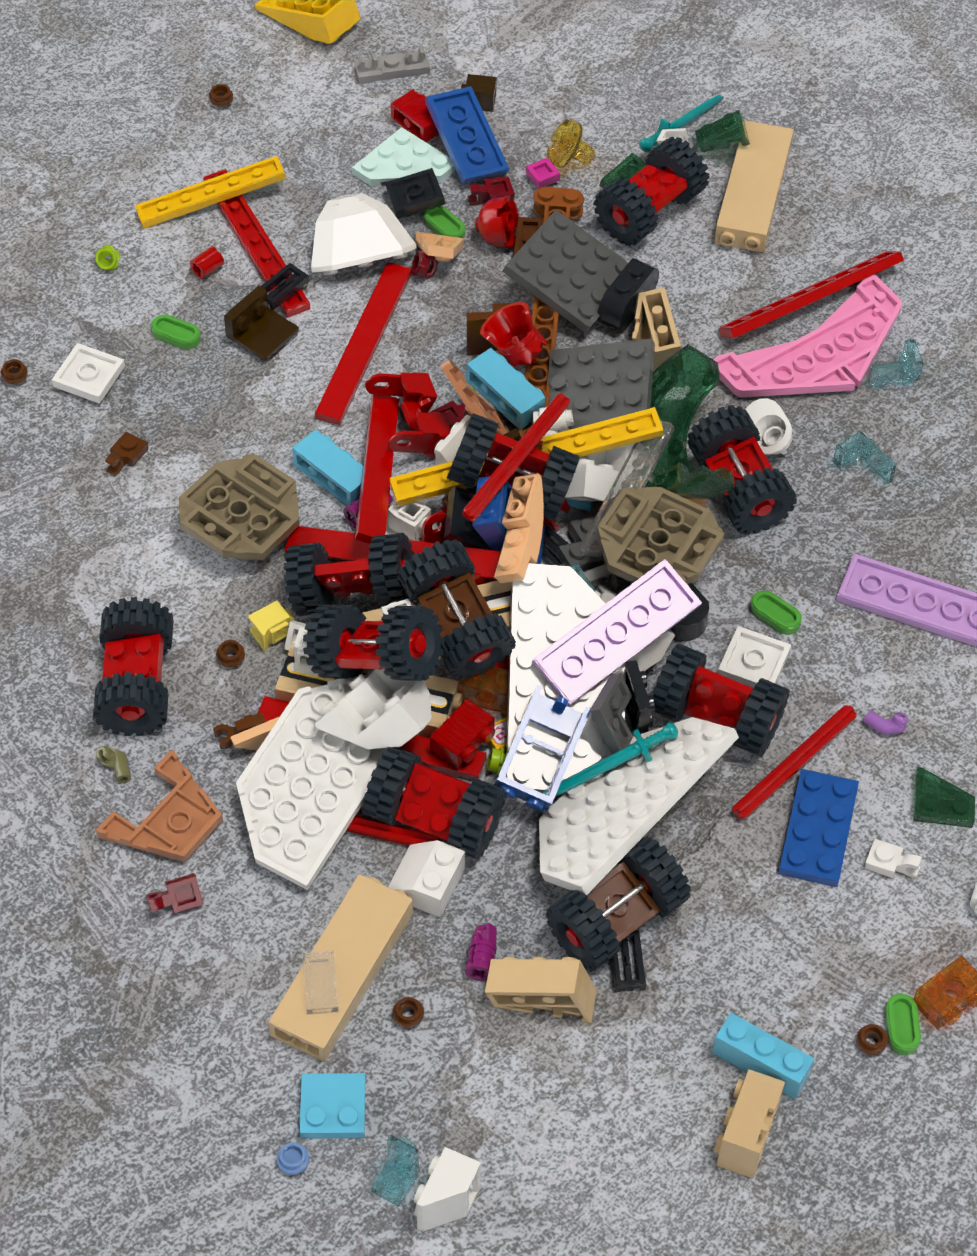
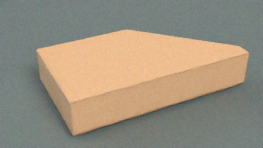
[230,717,280,751]

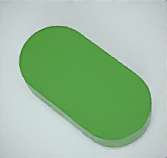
[424,205,465,238]
[151,315,201,349]
[750,591,802,635]
[885,994,921,1055]

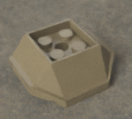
[179,453,300,562]
[597,487,724,584]

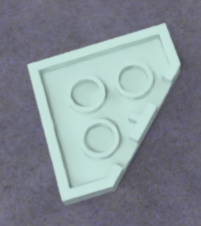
[352,127,456,186]

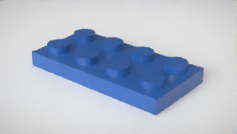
[425,86,509,185]
[778,768,859,887]

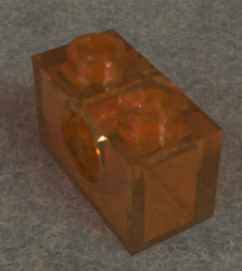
[458,667,509,714]
[913,955,977,1030]

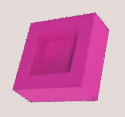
[526,158,560,188]

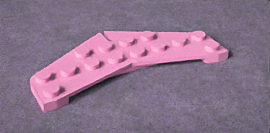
[709,274,902,397]

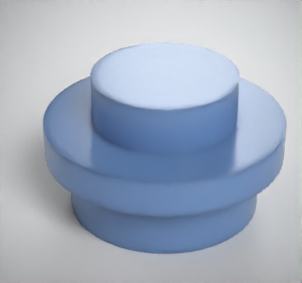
[277,1142,309,1175]

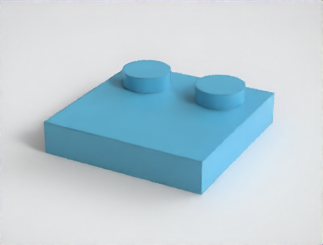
[300,1073,366,1138]

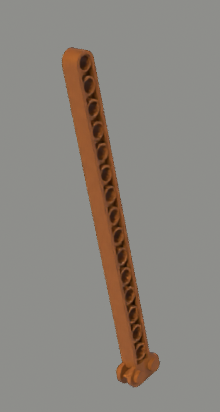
[518,187,584,438]

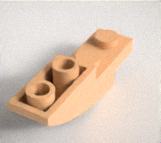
[494,473,544,583]

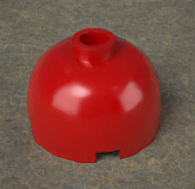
[475,196,519,248]

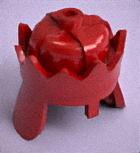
[480,302,548,367]

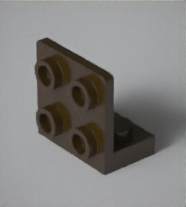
[224,285,299,361]

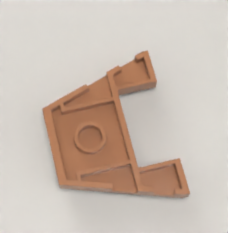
[440,359,509,440]
[96,750,223,862]

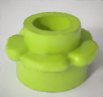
[96,245,121,270]
[486,747,506,775]

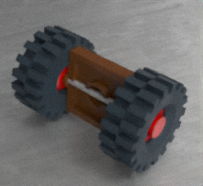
[398,540,516,680]
[546,837,691,972]

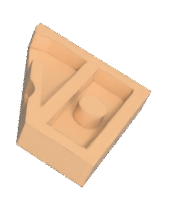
[415,232,464,261]

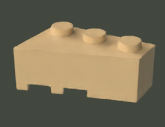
[632,287,684,373]
[485,957,597,1023]
[714,1069,785,1179]

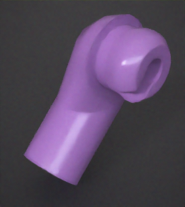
[863,710,909,735]

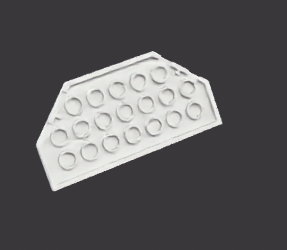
[506,563,625,794]
[236,670,400,890]
[539,717,739,895]

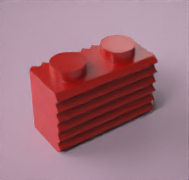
[390,89,439,142]
[430,699,496,769]

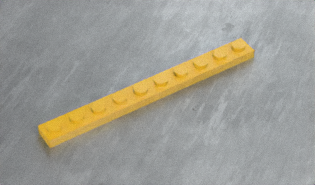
[390,407,664,506]

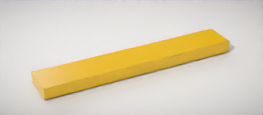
[135,156,286,229]

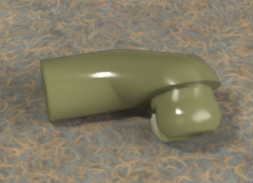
[96,746,131,783]

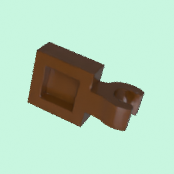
[105,432,149,476]
[213,712,266,749]

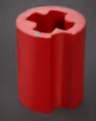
[190,246,224,279]

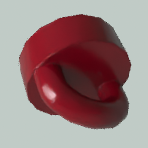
[411,251,438,279]

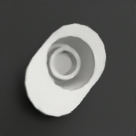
[746,399,793,455]

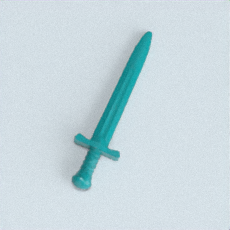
[639,94,724,152]
[542,723,678,796]

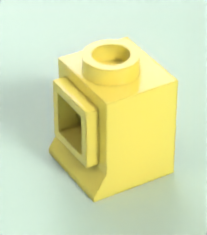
[248,600,295,651]

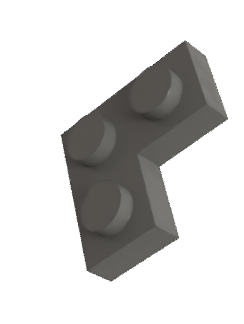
[556,517,605,572]
[590,673,633,755]

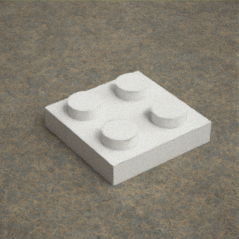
[52,343,125,404]
[718,626,791,688]

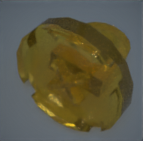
[547,119,596,168]

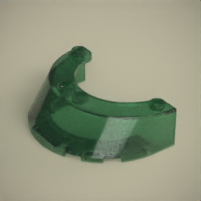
[627,344,734,499]

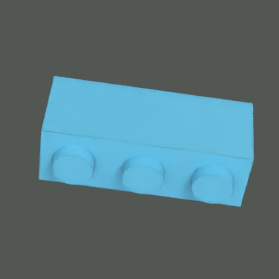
[466,348,546,430]
[292,429,363,506]
[712,1013,815,1100]

